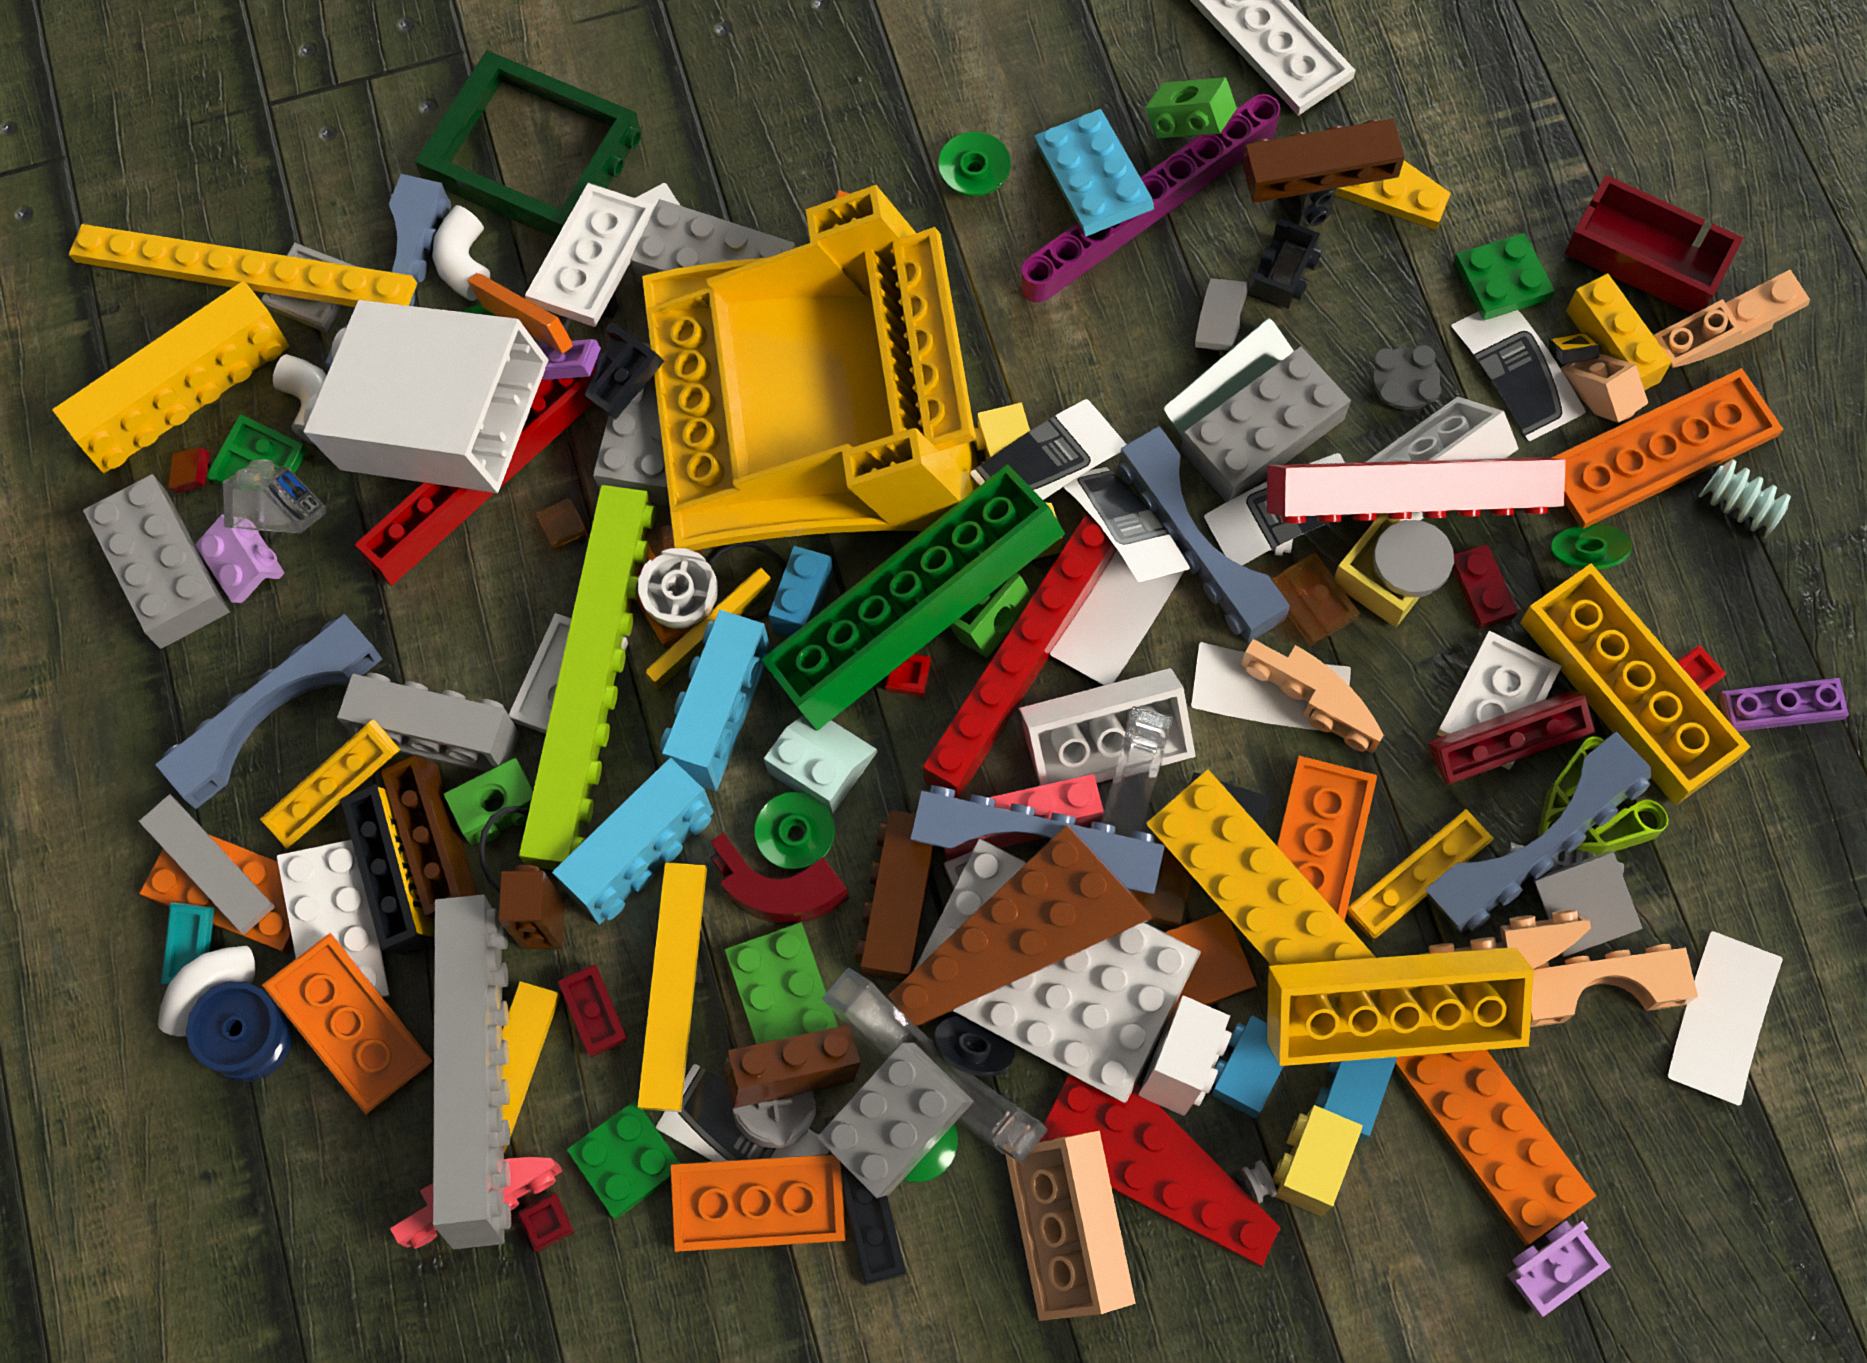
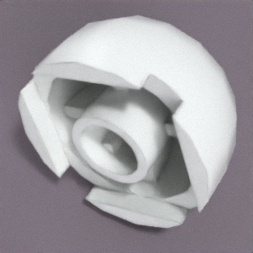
[638,548,717,629]

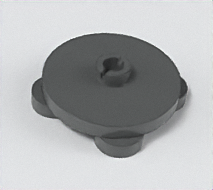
[1373,345,1441,410]

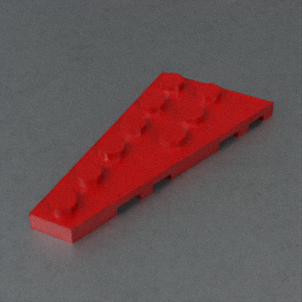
[1035,1073,1280,1268]

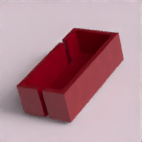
[1564,174,1744,314]

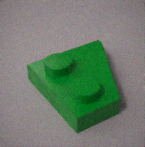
[207,414,309,483]

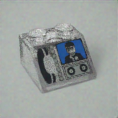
[223,460,326,533]

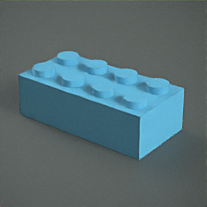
[660,610,771,792]
[552,757,714,925]

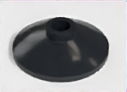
[934,1016,1015,1076]

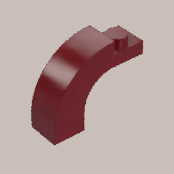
[710,832,849,924]

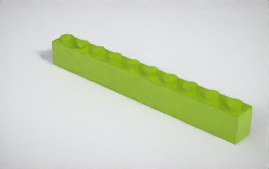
[519,485,656,870]

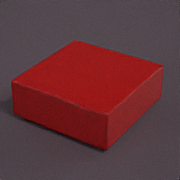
[1677,645,1726,692]
[885,654,931,698]

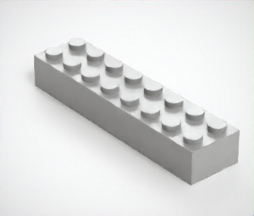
[433,894,511,1249]

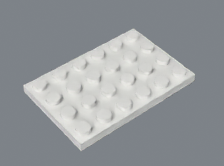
[914,839,1201,1103]

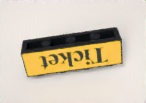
[341,784,435,955]

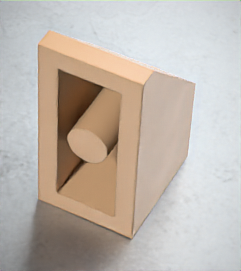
[1560,353,1648,423]

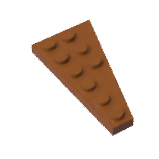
[888,825,1154,1027]

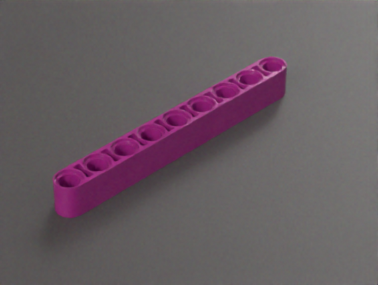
[1021,94,1280,302]

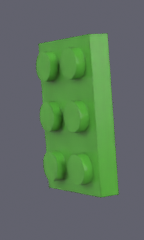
[725,922,838,1044]

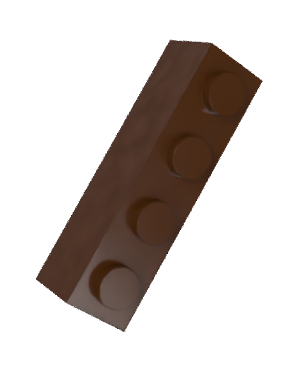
[1242,118,1405,203]
[381,754,478,919]
[855,810,935,982]

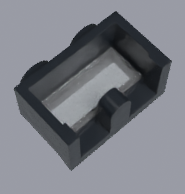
[1247,218,1322,309]

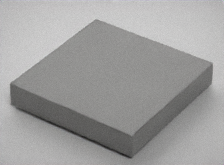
[260,242,357,333]
[1533,850,1643,957]

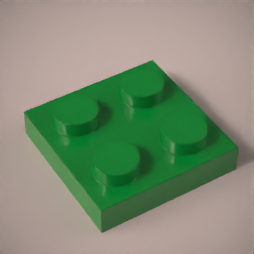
[1454,233,1555,321]
[567,1100,680,1220]

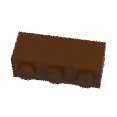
[499,865,565,950]
[723,1025,861,1109]

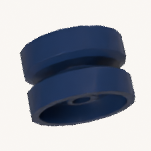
[186,981,294,1082]

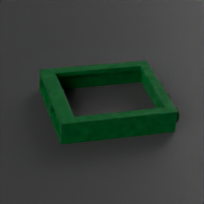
[415,50,642,239]

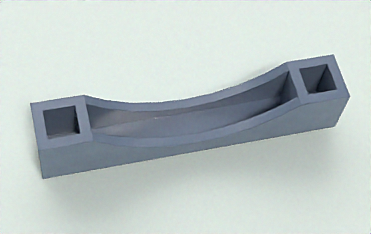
[325,174,451,369]
[1118,426,1290,643]
[155,614,382,809]
[1425,732,1651,934]
[911,785,1165,894]

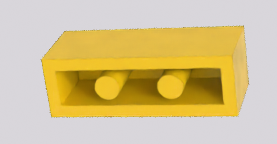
[1566,273,1672,391]

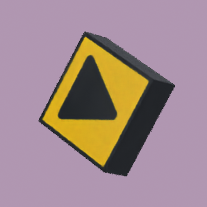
[1549,333,1599,364]

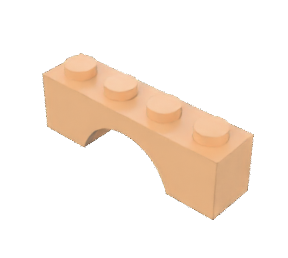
[1530,944,1698,1028]

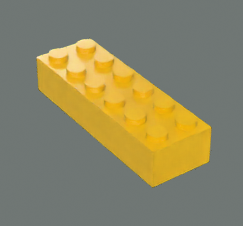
[52,280,290,474]
[1520,563,1750,806]
[1146,769,1376,966]
[1267,947,1534,1066]

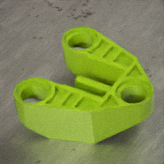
[1538,736,1669,855]

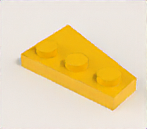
[1335,161,1451,230]

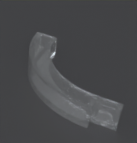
[1101,706,1173,838]
[822,967,1048,1163]

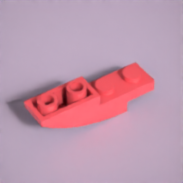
[390,1157,562,1248]

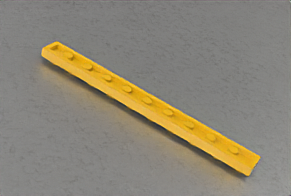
[68,224,417,307]

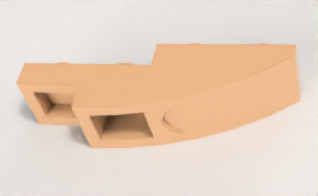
[1654,270,1810,368]
[1241,639,1383,754]
[1420,910,1591,968]

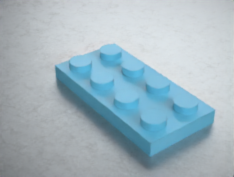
[1034,109,1154,237]

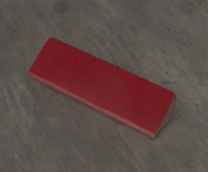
[1428,690,1595,785]

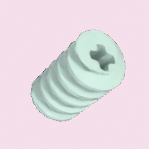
[1699,459,1791,539]

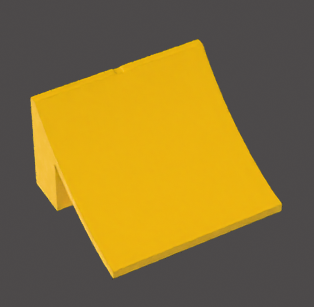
[642,185,979,551]

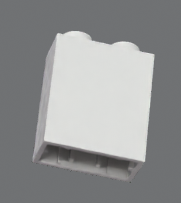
[303,300,549,493]

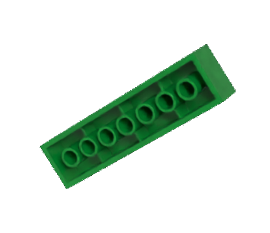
[761,464,1065,731]

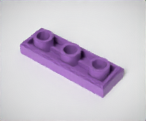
[1718,678,1849,732]

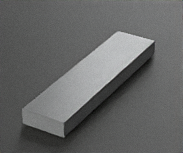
[139,794,275,935]

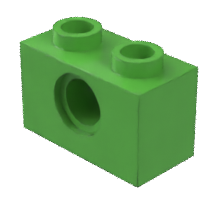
[1145,77,1237,138]
[949,573,1033,658]
[444,758,534,845]

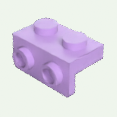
[195,515,284,603]
[1507,1221,1610,1319]

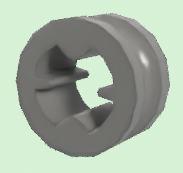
[1241,1160,1277,1204]

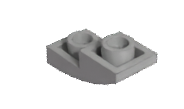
[1195,278,1247,351]

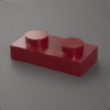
[1452,544,1518,629]
[558,964,628,1058]

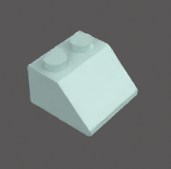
[764,715,877,815]

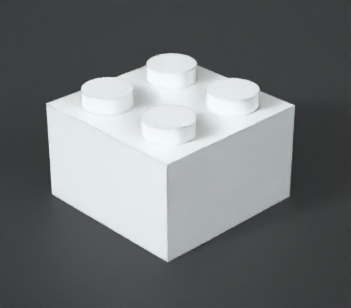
[1138,996,1232,1116]

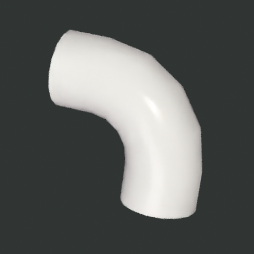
[432,205,490,301]
[273,354,327,444]
[158,946,255,1036]

